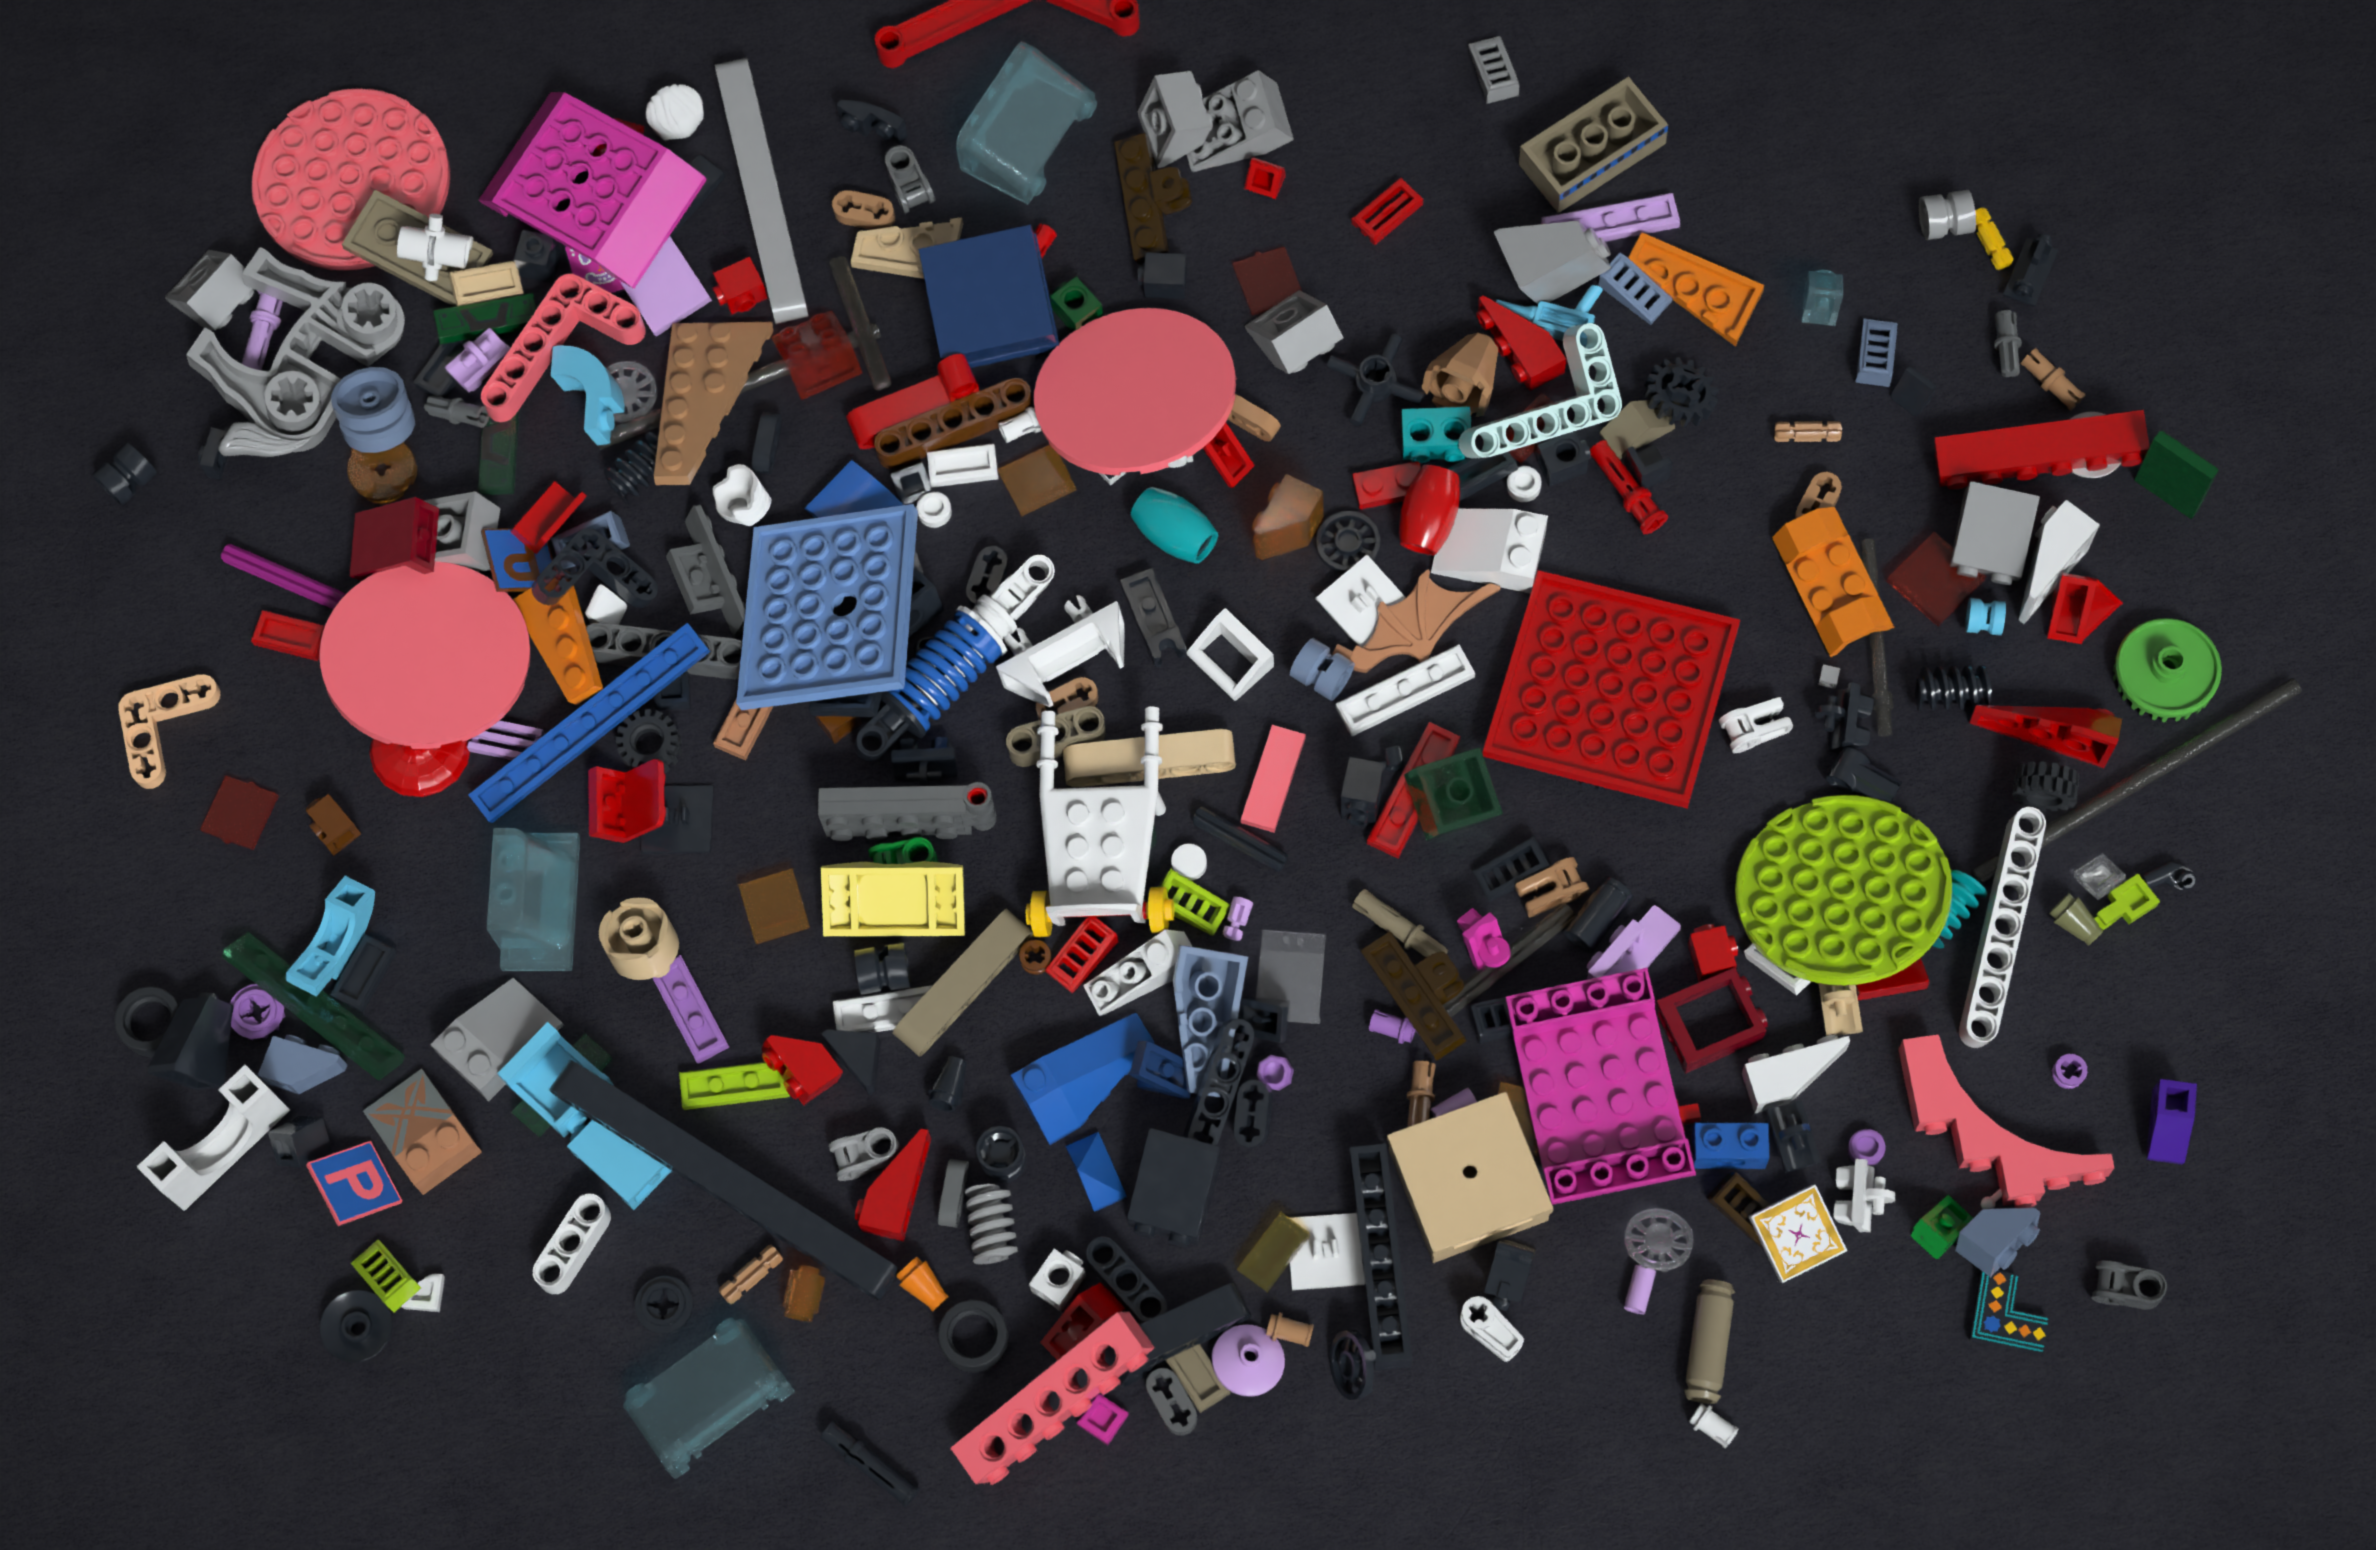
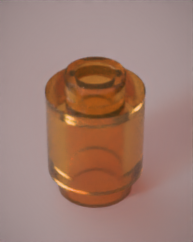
[782,1265,825,1322]

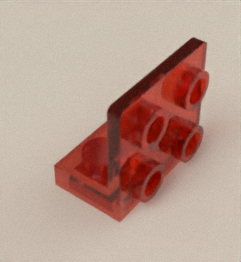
[772,311,862,400]

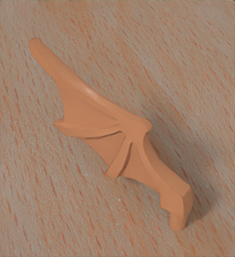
[1332,570,1500,673]

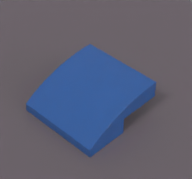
[804,460,904,518]

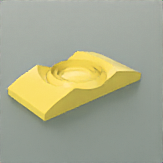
[821,861,965,936]

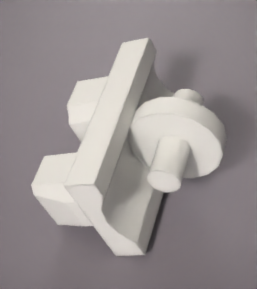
[1834,1159,1895,1232]

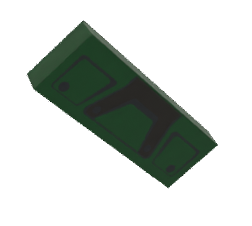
[433,294,536,344]

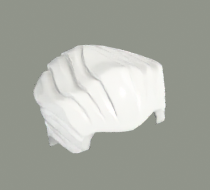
[646,84,703,141]
[712,464,772,526]

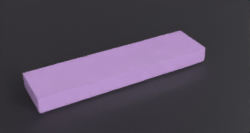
[1542,193,1680,242]

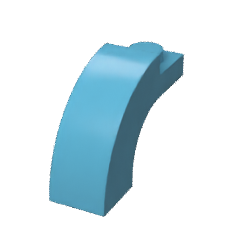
[551,345,625,445]
[286,876,375,997]

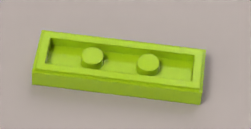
[679,1062,790,1110]

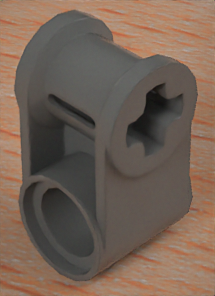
[885,146,935,214]
[2091,1261,2167,1310]

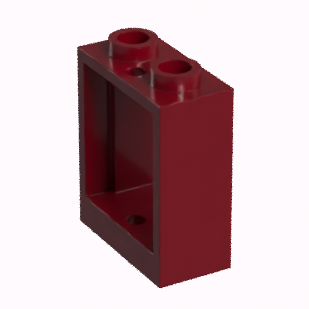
[1655,967,1768,1074]

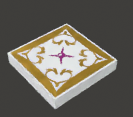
[1748,1184,1847,1283]

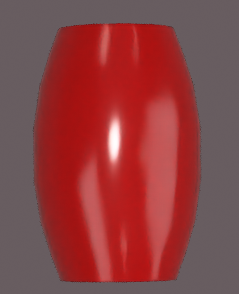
[1399,465,1460,555]

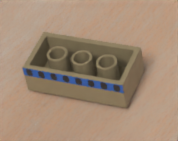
[1519,77,1668,213]

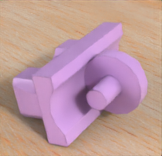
[445,328,510,392]

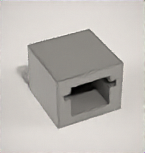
[1818,664,1840,689]

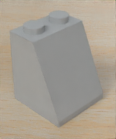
[1494,221,1611,304]
[1949,482,2040,585]

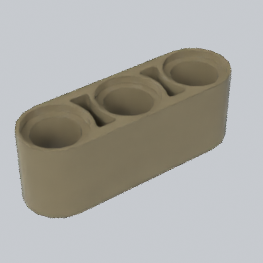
[1006,706,1106,767]

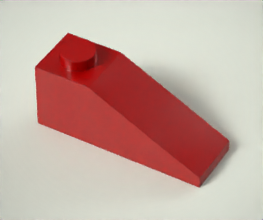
[855,1129,931,1241]

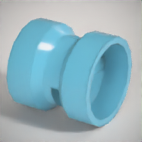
[1965,598,2006,635]

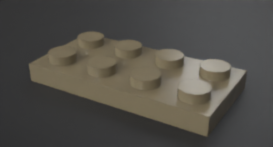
[342,190,493,307]

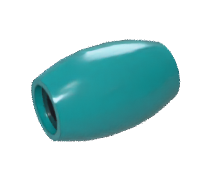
[1131,487,1218,564]

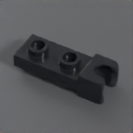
[1120,568,1187,668]

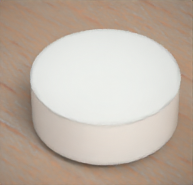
[1507,466,1541,502]
[917,492,952,528]
[1171,844,1207,881]

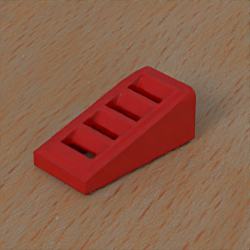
[1045,917,1118,994]

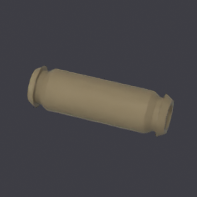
[1684,1279,1735,1404]

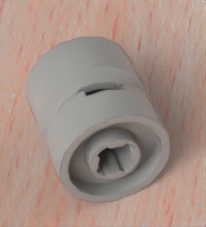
[1919,190,1976,240]

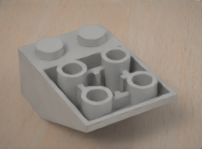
[1187,70,1294,172]

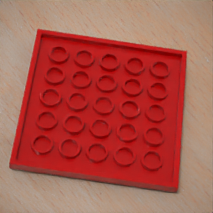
[1483,570,1740,809]

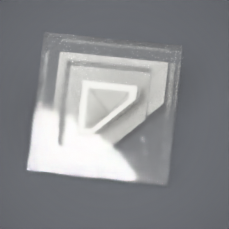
[2074,853,2126,900]

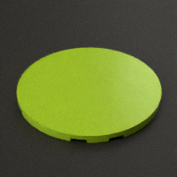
[1735,795,1952,985]

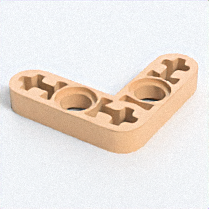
[119,674,221,789]

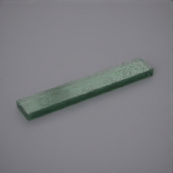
[222,932,405,1081]

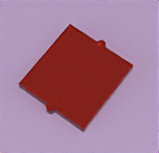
[1233,246,1302,316]
[200,776,279,850]

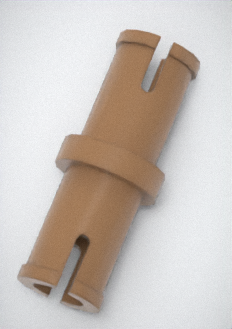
[2021,348,2085,411]

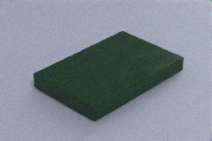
[2134,431,2219,519]

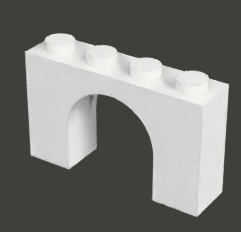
[137,1065,290,1211]

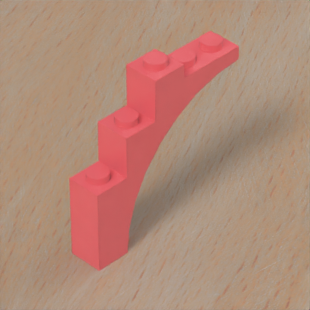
[1898,1034,2114,1208]

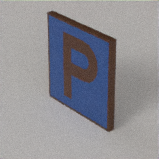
[481,529,553,592]

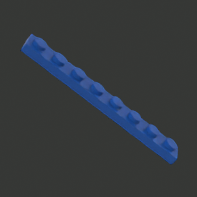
[469,623,711,823]

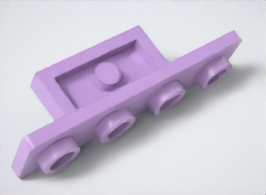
[1586,906,1681,980]

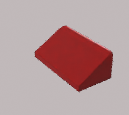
[1856,958,1929,1001]

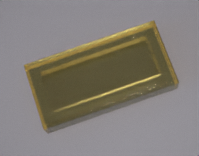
[1237,1212,1311,1293]

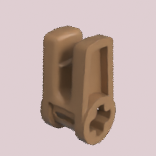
[1514,857,1590,917]

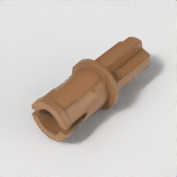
[1407,1061,1436,1127]

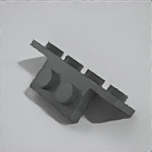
[666,505,746,638]

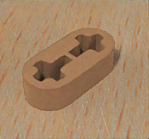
[832,191,895,230]
[1228,394,1281,441]
[1794,472,1842,519]
[1036,677,1098,720]

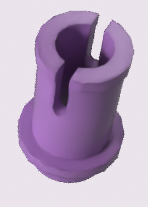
[1369,1009,1415,1044]

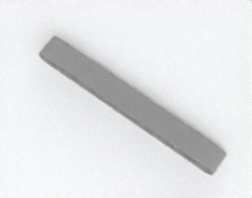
[715,58,808,324]

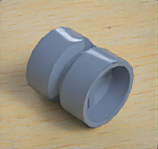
[1290,638,1355,701]

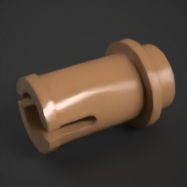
[1266,1312,1314,1347]

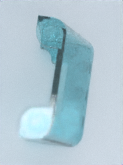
[956,41,1097,205]
[623,1317,795,1480]

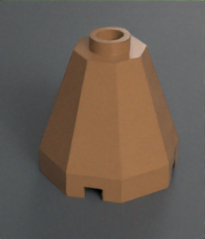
[1422,333,1498,417]

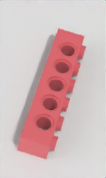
[951,1312,1155,1485]

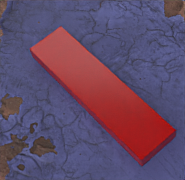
[1367,722,1460,859]

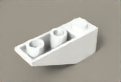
[1083,930,1192,1016]
[1742,1035,1850,1113]

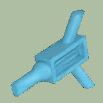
[1496,285,1603,362]

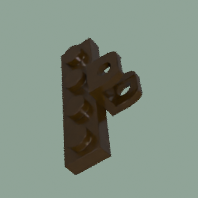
[1114,133,1192,265]
[1361,932,1466,1061]

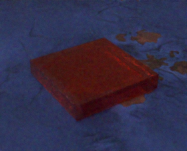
[1887,532,1986,627]

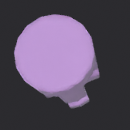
[1223,897,1253,941]

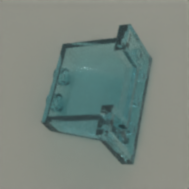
[487,828,580,971]

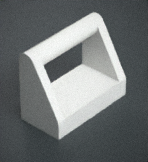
[1187,608,1274,701]

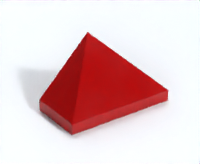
[1203,422,1255,488]

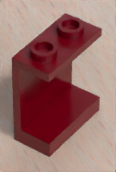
[350,497,439,581]

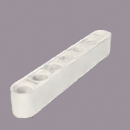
[1959,807,2046,1048]

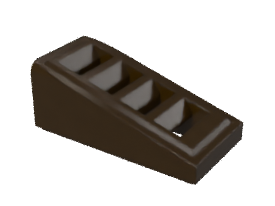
[1706,1172,1770,1249]

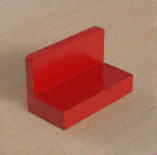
[510,482,587,555]

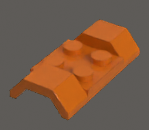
[1772,507,1894,657]

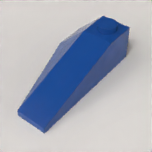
[1011,1013,1155,1145]

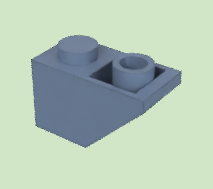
[258,1035,347,1094]
[1956,1208,2041,1277]

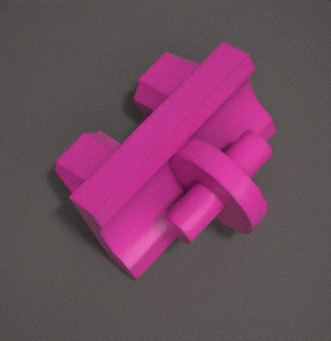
[1457,908,1511,972]

